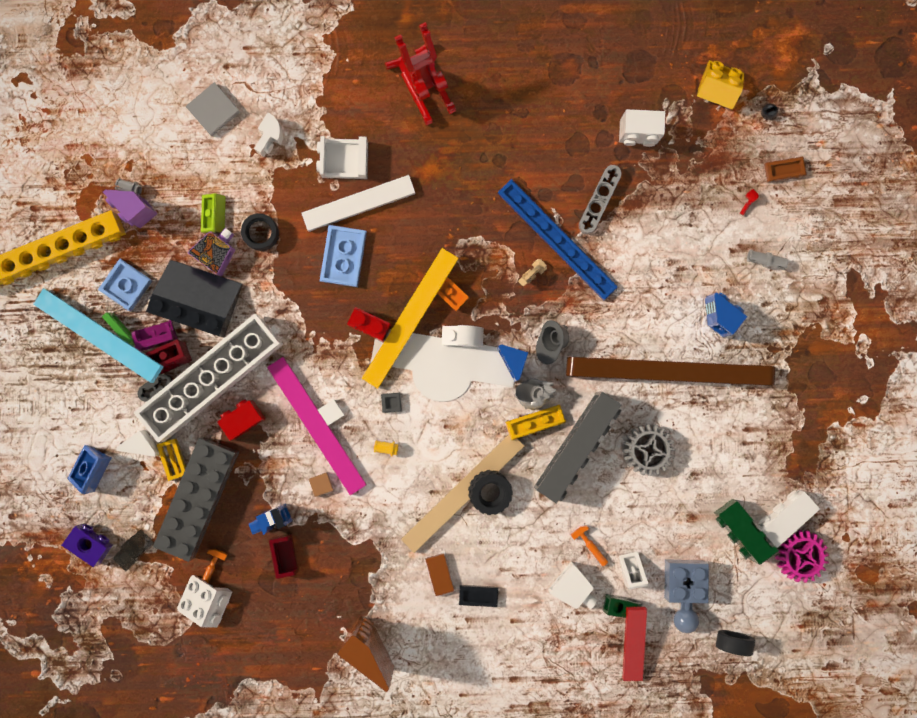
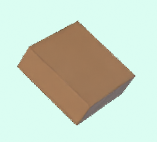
[309,472,334,497]

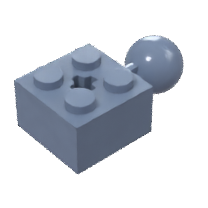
[664,559,709,633]

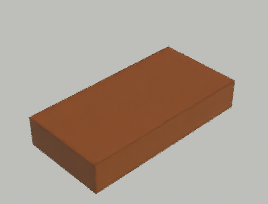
[764,156,807,183]
[425,553,454,596]

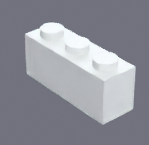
[757,490,820,548]

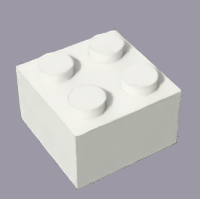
[619,109,665,147]

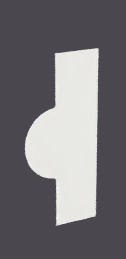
[371,329,514,402]

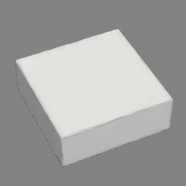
[318,399,344,426]

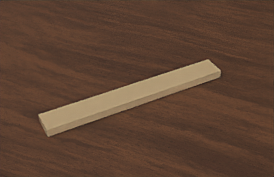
[401,434,524,553]

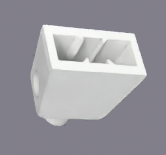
[548,562,597,609]

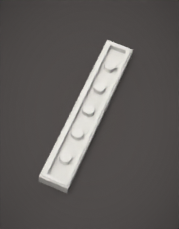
[302,175,415,232]

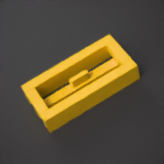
[157,438,186,481]

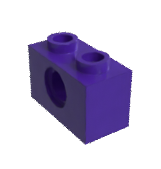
[61,524,113,567]

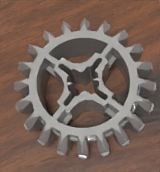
[623,424,676,476]

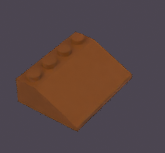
[337,616,394,692]

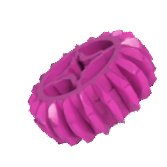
[775,530,829,583]

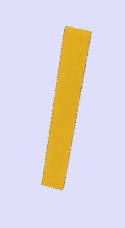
[361,248,459,389]

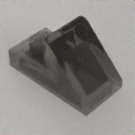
[112,529,154,572]

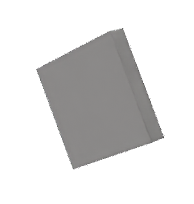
[186,82,240,136]

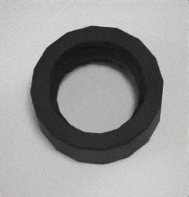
[241,213,279,251]
[716,630,755,656]

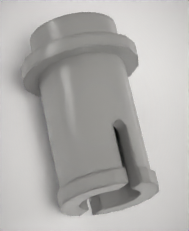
[115,178,142,195]

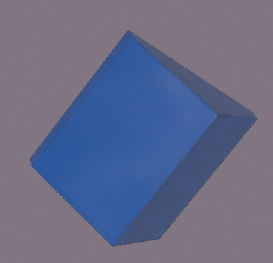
[497,344,528,382]
[67,445,112,494]

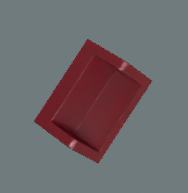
[269,533,299,579]

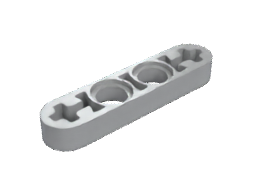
[578,165,621,234]

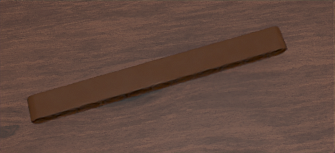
[566,357,776,386]

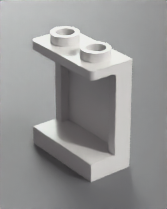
[316,136,368,179]

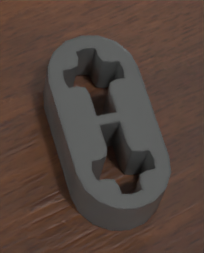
[138,374,173,402]

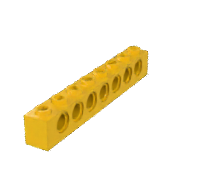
[0,210,126,285]

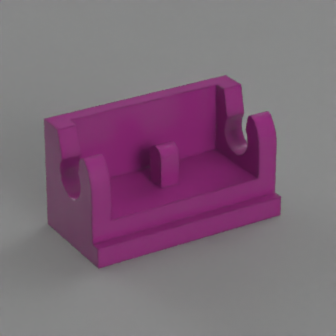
[132,320,178,351]

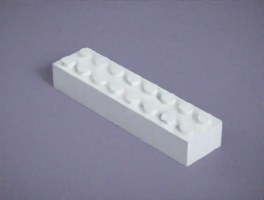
[134,314,283,443]

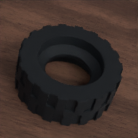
[468,470,513,515]

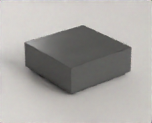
[381,392,402,413]

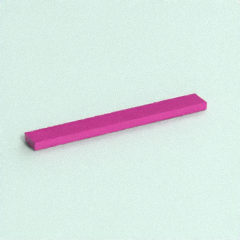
[267,357,367,495]

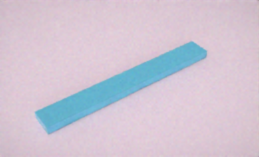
[33,288,164,383]

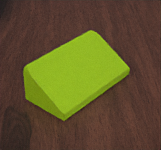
[201,193,226,233]

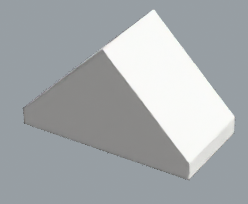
[116,430,160,457]
[619,552,648,590]

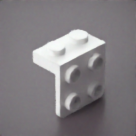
[177,575,232,628]

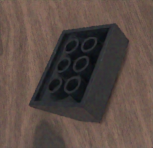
[146,260,243,338]

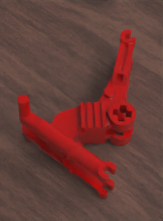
[385,22,456,126]

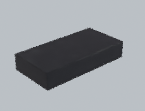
[459,585,498,607]

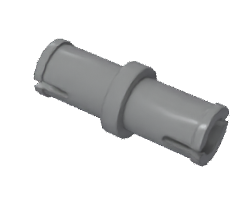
[747,250,788,270]

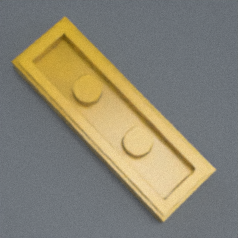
[505,404,566,440]

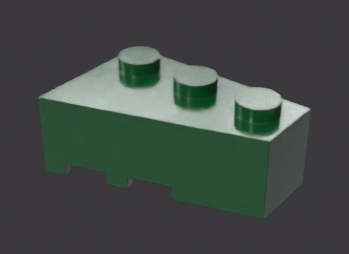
[714,499,779,565]

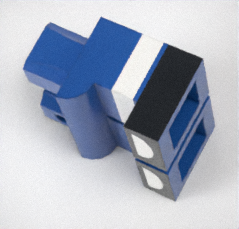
[249,503,292,535]

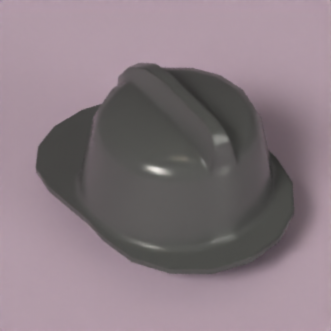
[536,320,569,365]

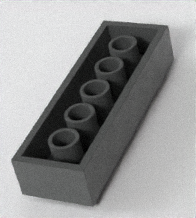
[534,392,622,504]
[153,437,239,562]

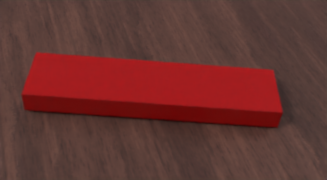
[622,607,647,681]

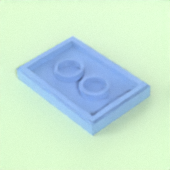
[320,225,367,288]

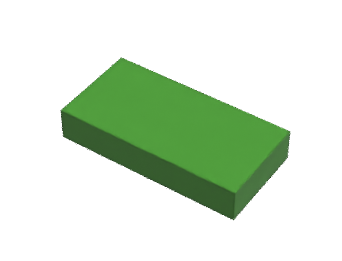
[102,312,134,346]

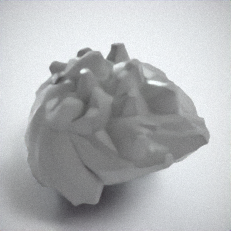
[515,378,556,409]

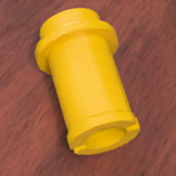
[374,440,399,457]

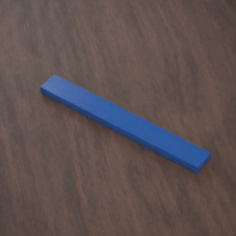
[498,179,618,301]

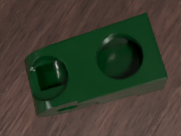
[602,594,643,618]

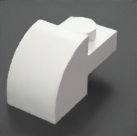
[254,113,283,157]
[442,325,484,347]

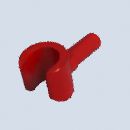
[739,189,759,216]

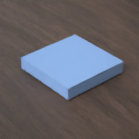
[98,259,153,312]

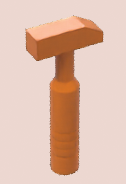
[570,525,608,567]
[202,549,228,583]

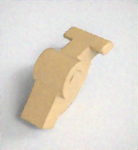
[518,259,547,286]

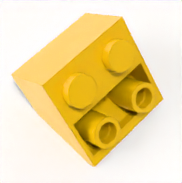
[697,60,744,110]

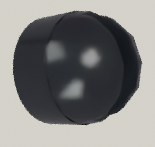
[761,104,778,120]

